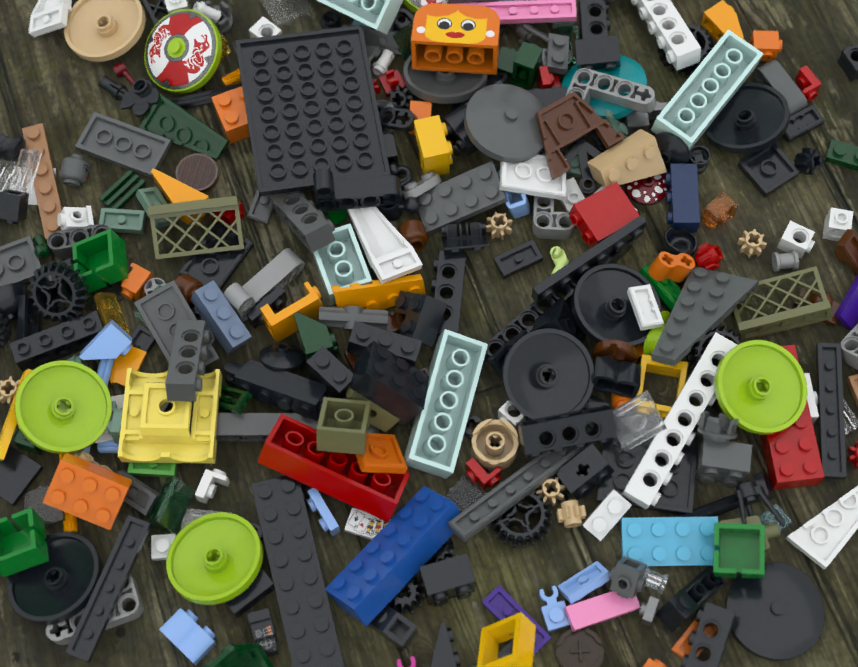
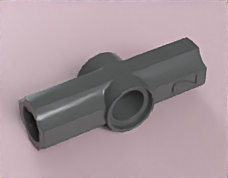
[319,306,388,331]

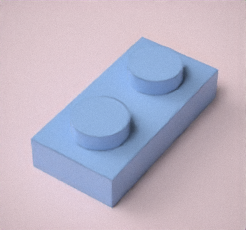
[306,488,340,537]
[557,561,610,604]

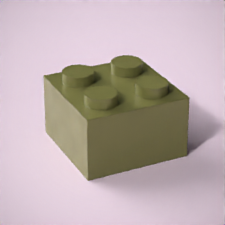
[316,397,371,455]

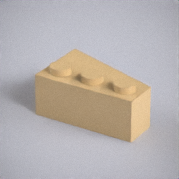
[587,129,667,188]

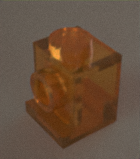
[701,192,739,229]

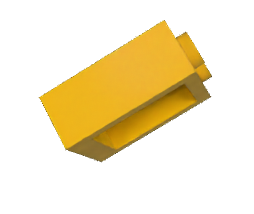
[632,354,688,419]
[477,612,536,667]

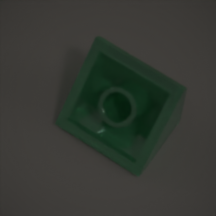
[147,477,195,535]

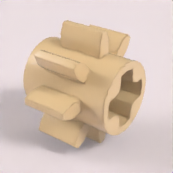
[486,212,513,240]
[737,229,767,258]
[0,376,20,406]
[536,477,565,506]
[556,500,587,528]

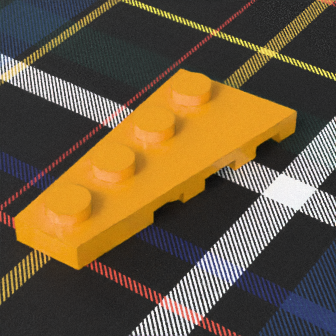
[331,274,426,310]

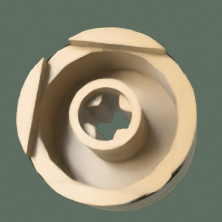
[471,419,519,472]

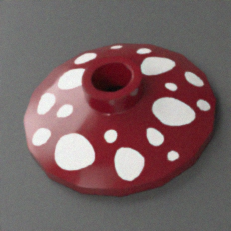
[625,173,668,205]

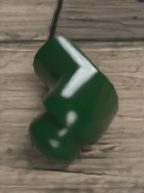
[33,235,50,258]

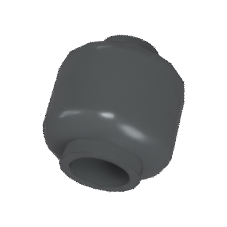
[59,154,90,187]

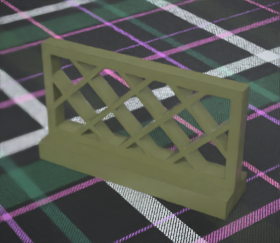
[147,196,245,259]
[733,266,832,341]

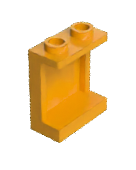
[260,281,323,343]

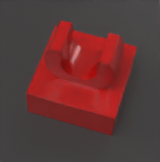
[379,69,406,98]

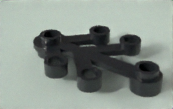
[560,130,604,195]

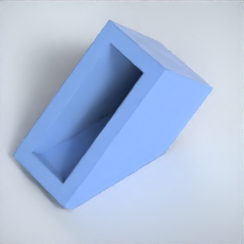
[79,319,132,360]

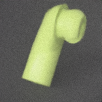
[550,246,569,275]

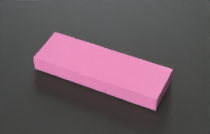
[564,591,641,632]

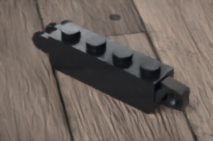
[224,360,331,421]

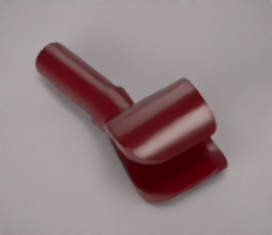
[113,62,135,85]

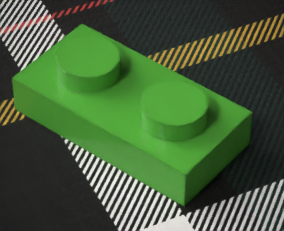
[127,462,178,478]

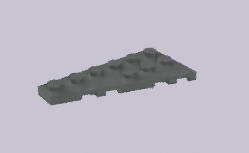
[651,266,759,366]

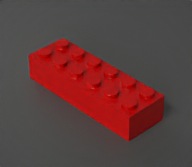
[760,345,824,490]
[258,413,410,522]

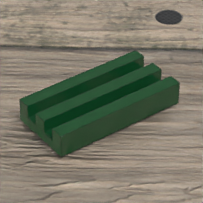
[99,169,146,209]
[218,385,253,415]

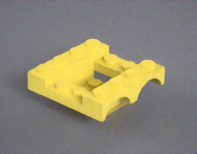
[118,368,222,464]

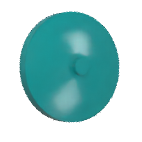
[562,55,647,119]

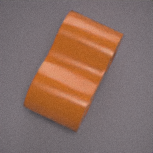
[648,251,695,283]

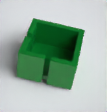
[72,229,128,293]
[0,507,49,577]
[713,523,765,579]

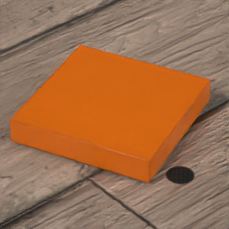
[355,433,408,474]

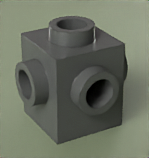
[609,556,647,599]

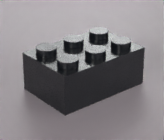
[350,341,429,423]

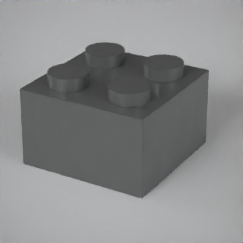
[695,438,752,487]

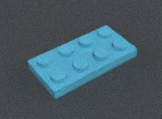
[621,517,718,566]

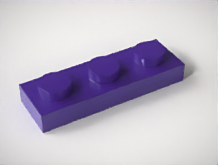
[482,585,551,656]

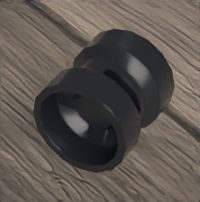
[687,145,711,175]

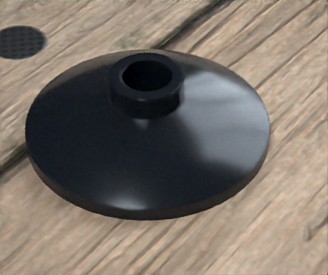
[654,132,690,169]
[259,343,305,370]

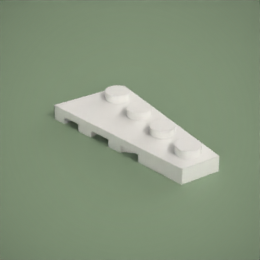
[785,486,858,570]

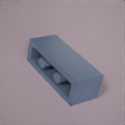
[190,280,252,355]

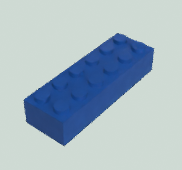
[325,486,461,627]

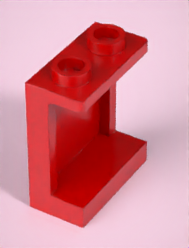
[569,182,640,248]

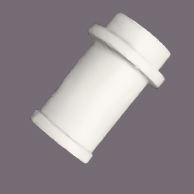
[193,1,221,23]
[372,49,395,77]

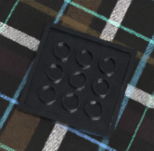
[596,412,699,514]

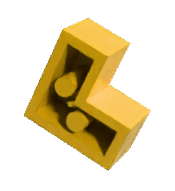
[414,115,453,175]

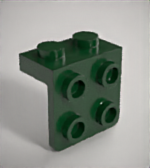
[204,643,274,667]

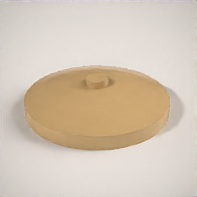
[64,0,146,62]

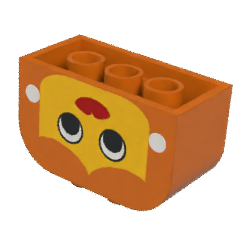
[411,3,500,75]

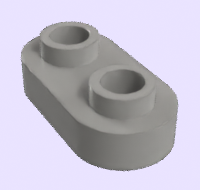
[402,171,442,200]

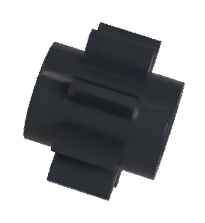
[387,85,415,109]
[794,148,822,175]

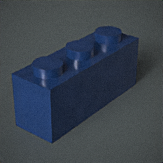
[664,164,700,233]

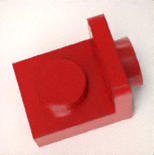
[795,65,821,102]
[538,66,561,89]

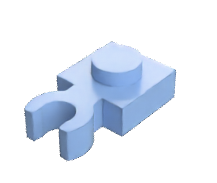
[539,585,570,632]

